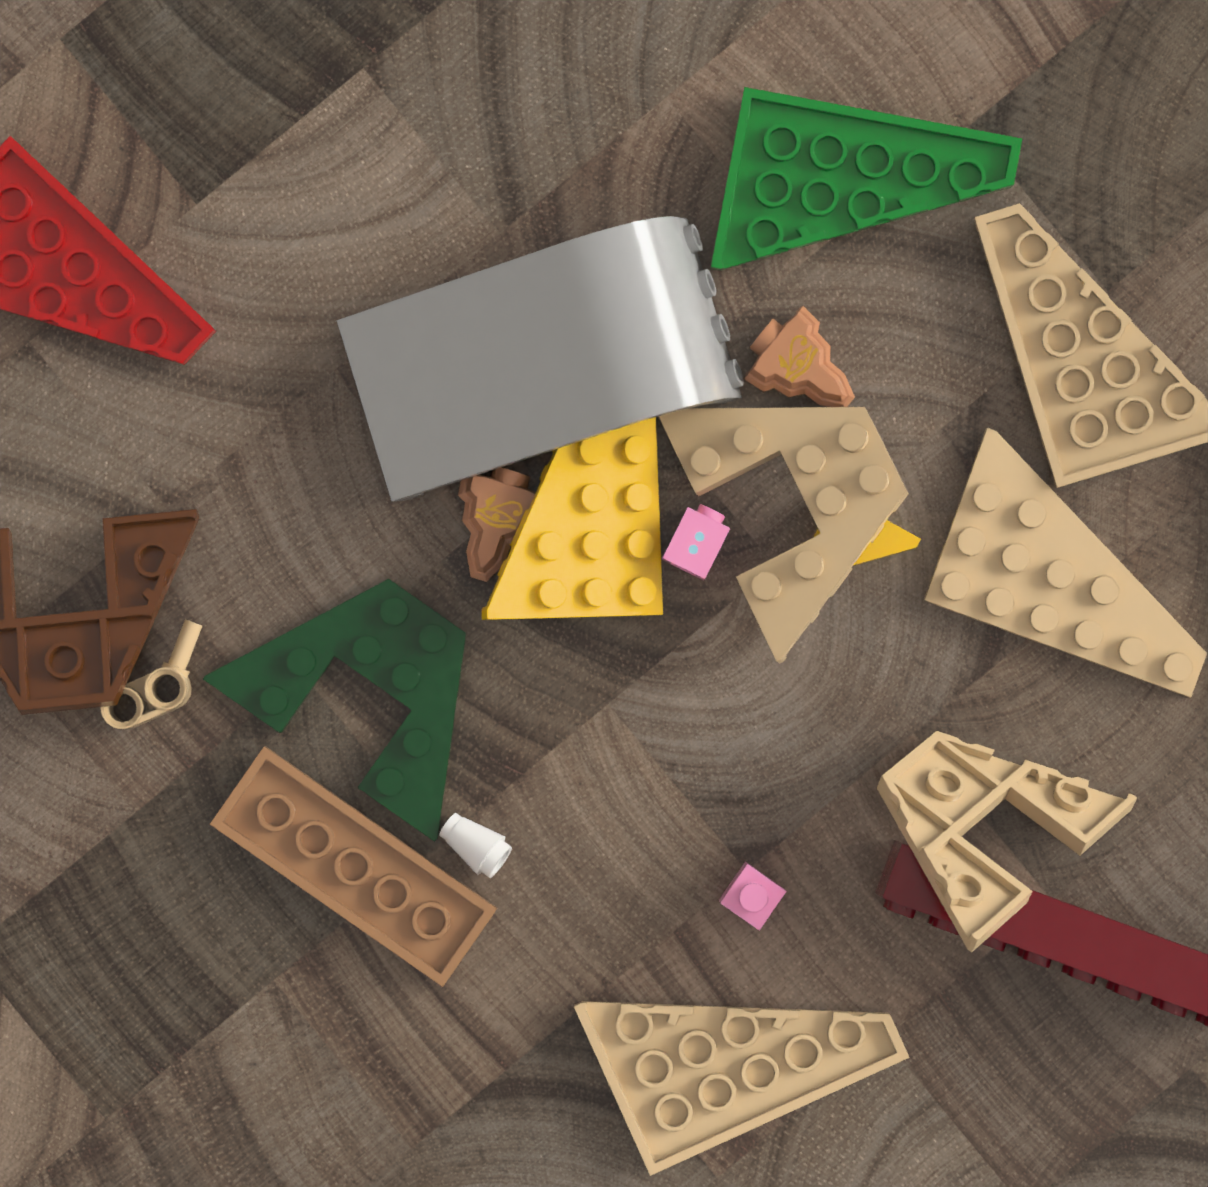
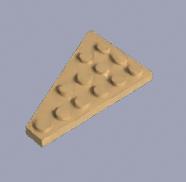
[574,1001,910,1176]

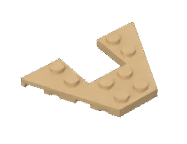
[658,407,909,664]
[877,731,1137,953]

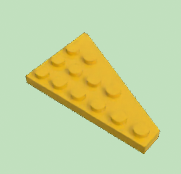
[482,417,663,620]

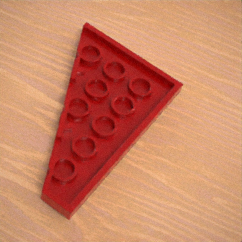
[0,136,216,365]

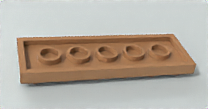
[210,746,497,987]

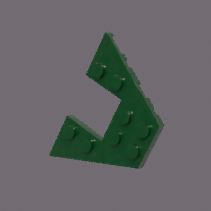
[203,579,467,842]

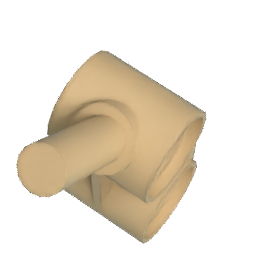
[100,619,202,729]

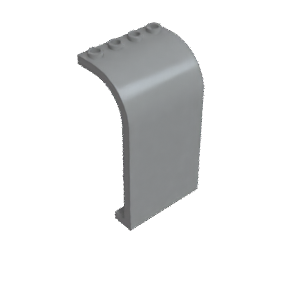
[337,216,744,502]

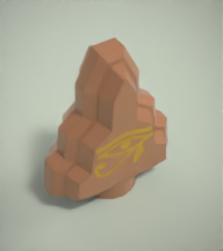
[744,306,855,407]
[458,467,536,582]

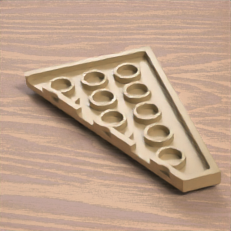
[974,203,1208,488]
[923,428,1207,698]

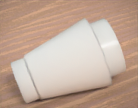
[439,813,512,878]

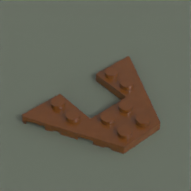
[0,509,199,715]

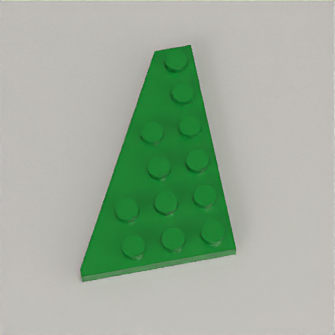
[710,87,1023,271]

